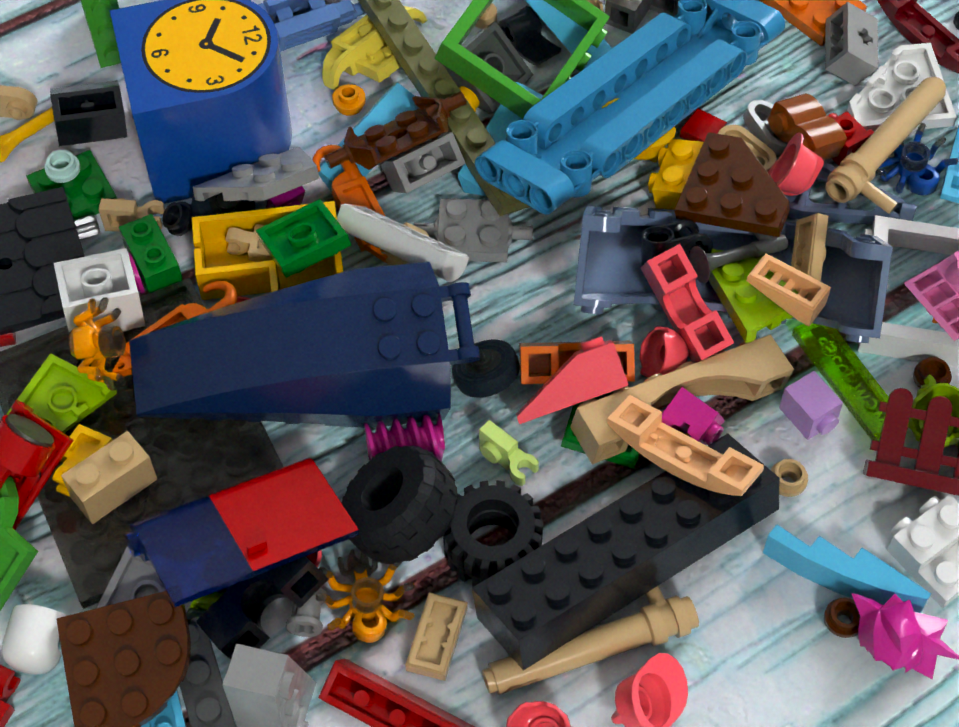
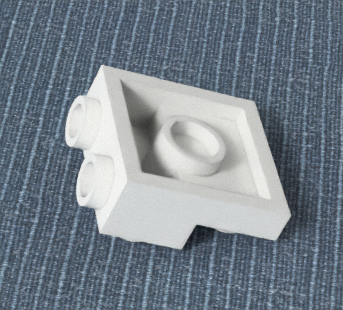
[887,494,959,608]

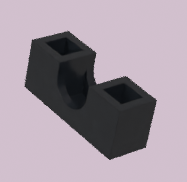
[196,552,329,659]

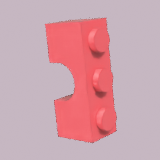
[641,244,734,363]

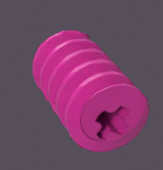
[364,413,445,462]

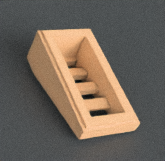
[746,253,831,326]

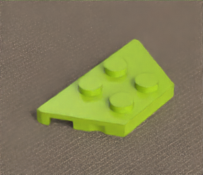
[709,249,799,343]

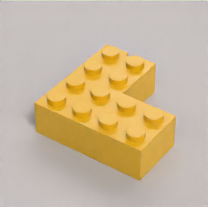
[192,201,343,300]

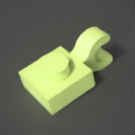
[479,420,539,486]

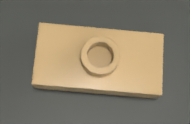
[791,213,829,282]
[405,592,468,681]

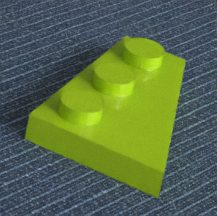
[6,353,117,433]

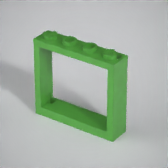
[434,0,610,119]

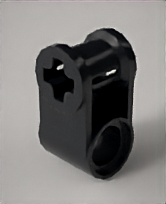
[641,219,713,266]

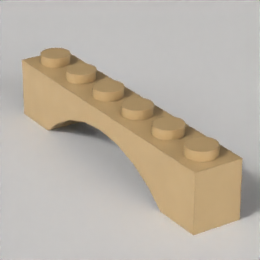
[570,334,794,465]

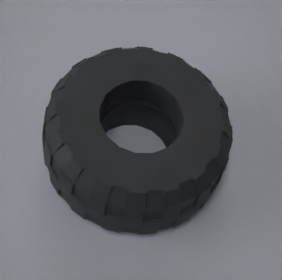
[341,445,457,564]

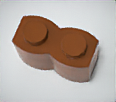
[767,93,847,160]

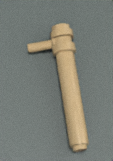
[825,77,946,214]
[482,586,699,695]

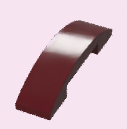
[877,0,959,73]

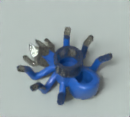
[875,123,959,196]

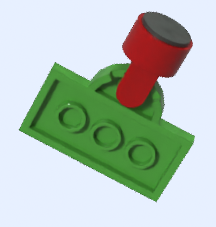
[0,414,56,611]

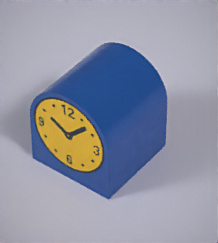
[110,0,292,204]

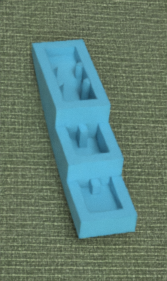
[763,525,931,613]

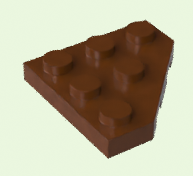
[674,132,790,237]

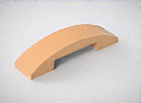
[607,395,764,496]

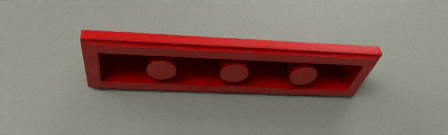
[318,658,475,727]

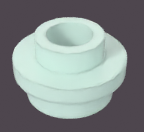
[45,150,81,183]

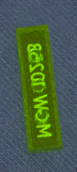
[792,323,908,441]

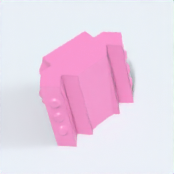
[904,251,959,341]

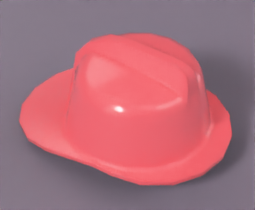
[768,132,824,196]
[611,653,688,727]

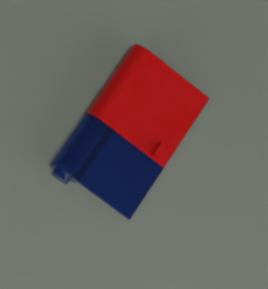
[125,458,359,607]

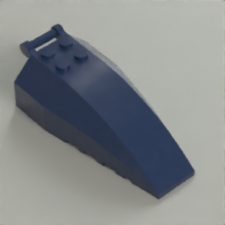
[129,262,480,428]

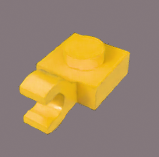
[52,424,113,497]

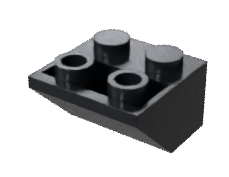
[50,80,127,146]

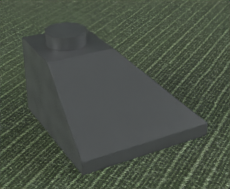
[444,21,534,114]

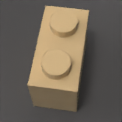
[61,431,158,524]

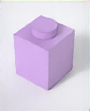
[779,371,843,440]

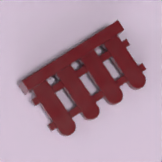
[863,388,959,496]

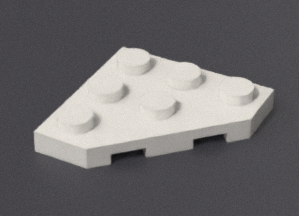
[847,43,957,132]

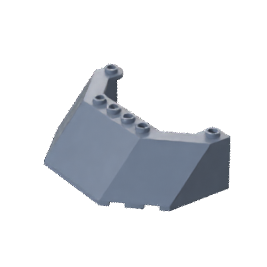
[573,206,893,343]

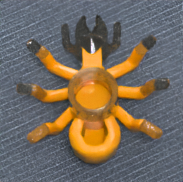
[69,297,127,391]
[315,549,415,643]

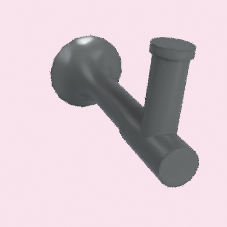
[689,233,788,283]

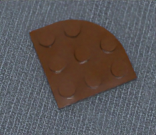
[56,588,191,727]

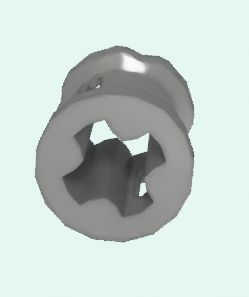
[286,588,326,637]

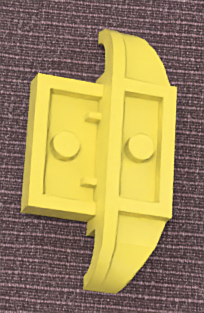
[322,6,427,90]

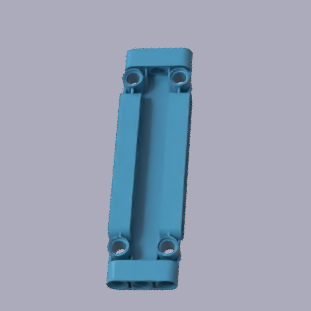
[475,0,785,215]

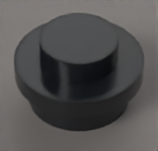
[162,201,193,236]

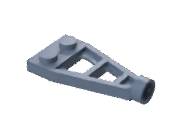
[785,162,917,225]

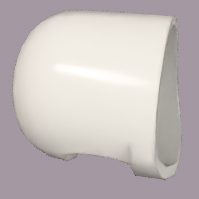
[2,604,68,675]

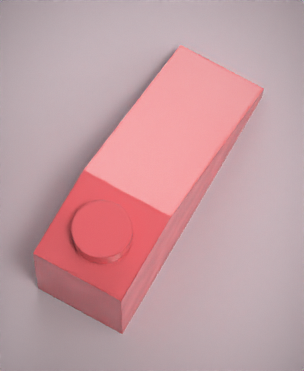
[516,336,629,424]

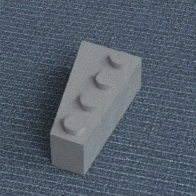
[222,643,316,727]

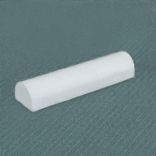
[337,203,469,282]

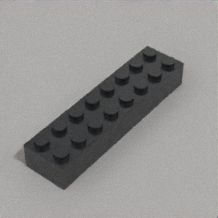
[472,433,780,671]

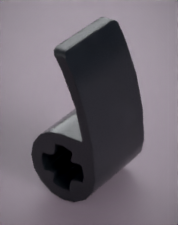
[498,6,562,66]

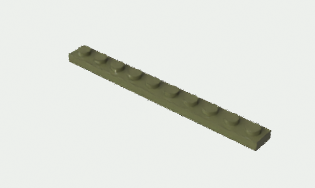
[358,0,530,216]

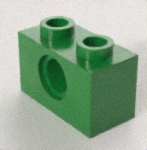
[119,214,185,303]

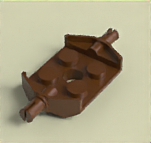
[324,91,467,170]

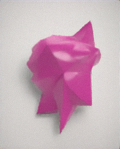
[851,593,959,679]

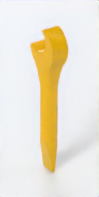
[0,107,54,162]

